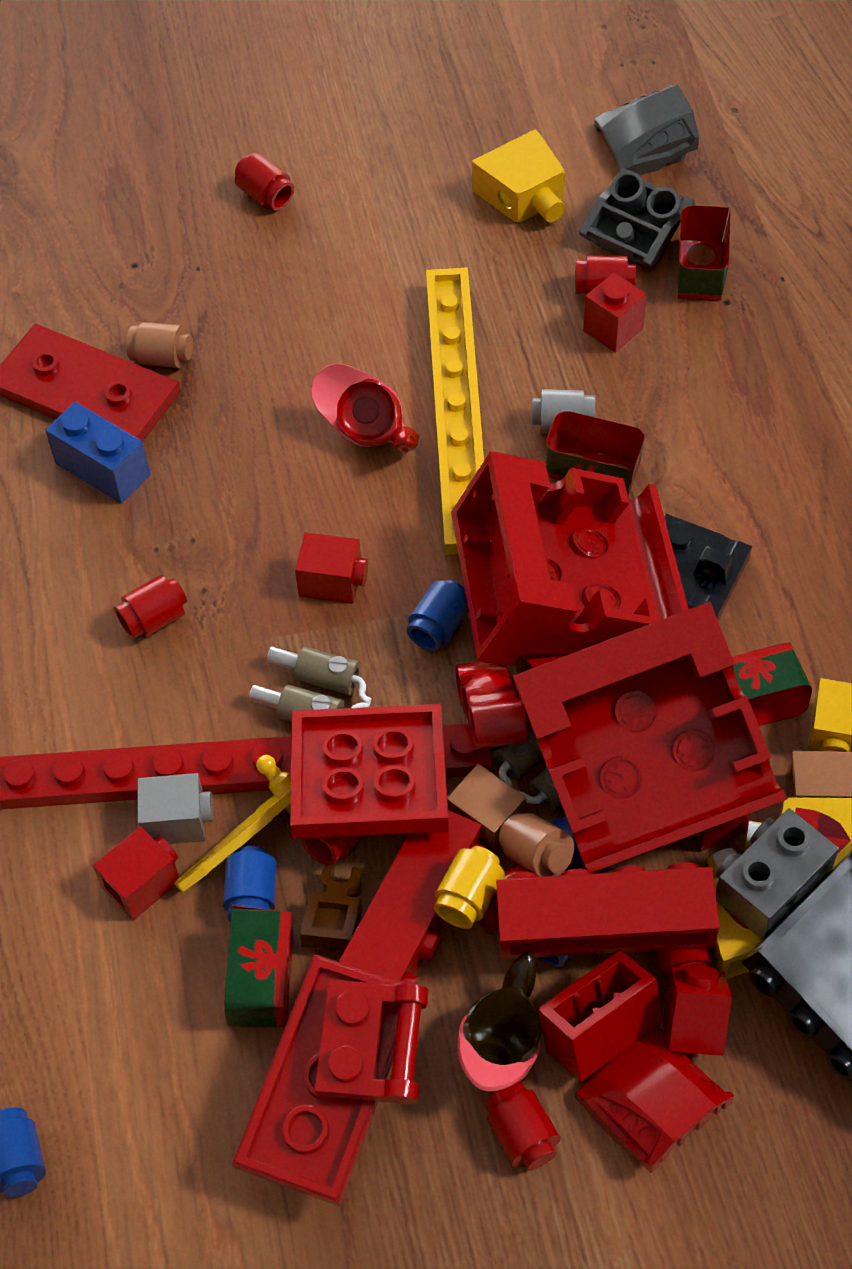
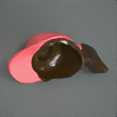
[457,951,542,1091]

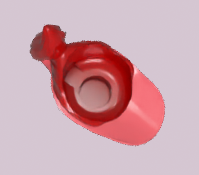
[311,364,419,453]

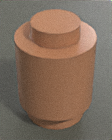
[126,322,193,368]
[499,813,574,877]

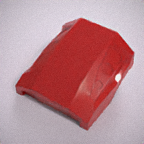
[575,1027,734,1173]

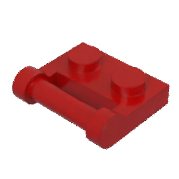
[315,979,429,1104]

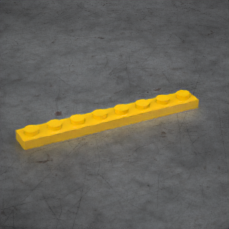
[426,267,484,555]

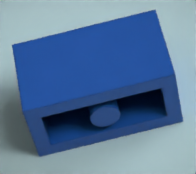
[45,401,151,504]

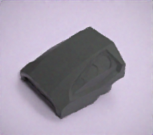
[594,84,699,175]
[579,168,695,268]

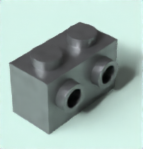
[715,808,839,940]

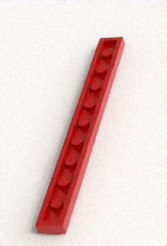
[0,724,492,810]

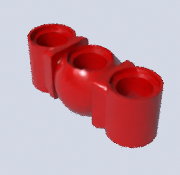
[455,661,527,750]

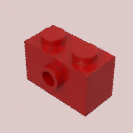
[538,949,663,1082]

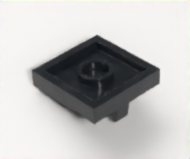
[665,514,752,620]

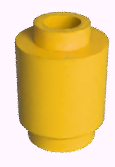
[434,846,505,929]

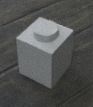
[138,773,214,844]

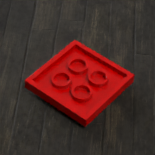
[290,704,449,839]

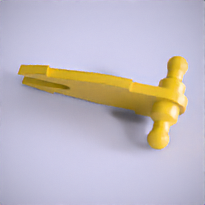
[174,755,291,892]

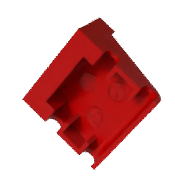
[451,451,689,666]
[513,601,787,872]

